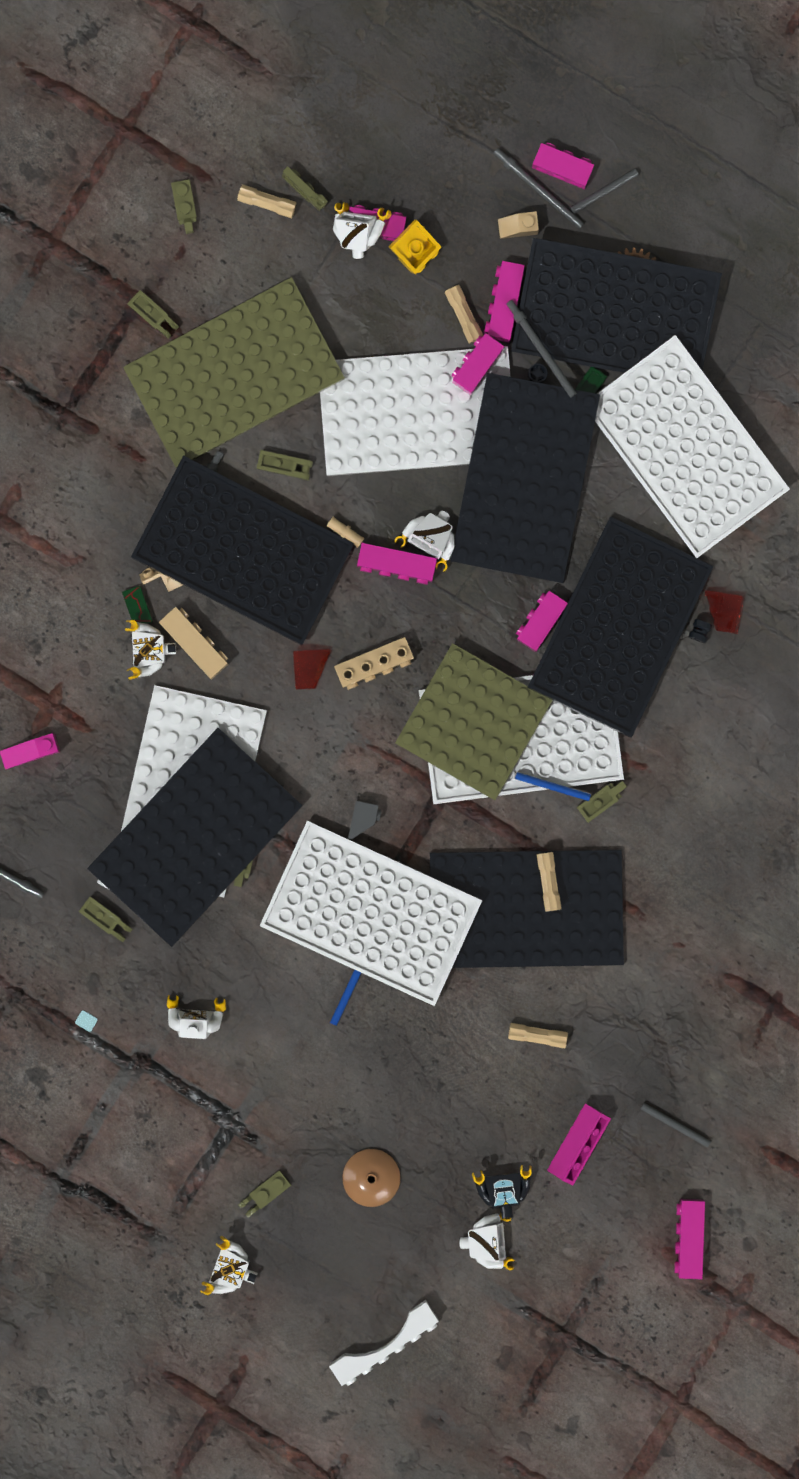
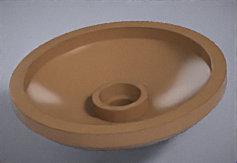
[343,1149,400,1207]

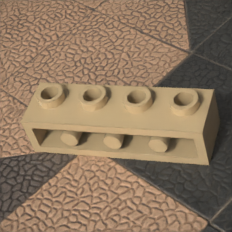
[159,607,228,680]
[334,637,414,690]

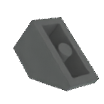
[348,801,382,839]

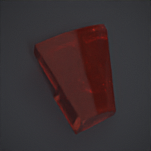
[705,590,744,634]
[293,649,330,690]

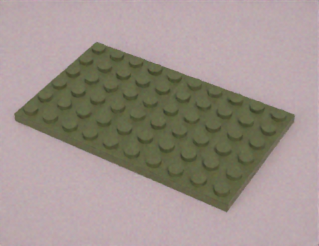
[123,277,345,468]

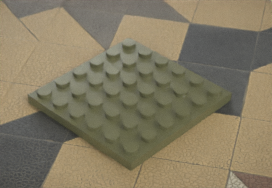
[395,643,552,800]

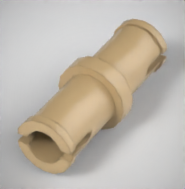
[327,516,364,548]

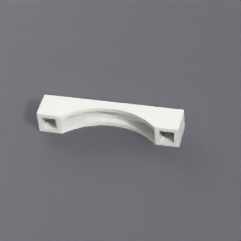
[329,1300,439,1386]

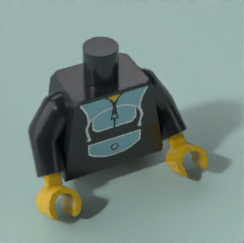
[472,1165,532,1219]

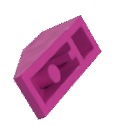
[0,733,60,770]

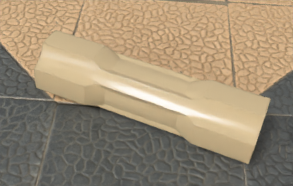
[237,184,297,219]
[445,285,484,344]
[537,852,562,912]
[508,1023,568,1048]

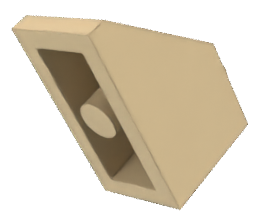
[498,211,539,239]

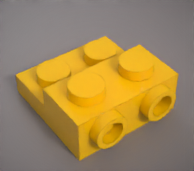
[389,220,441,275]

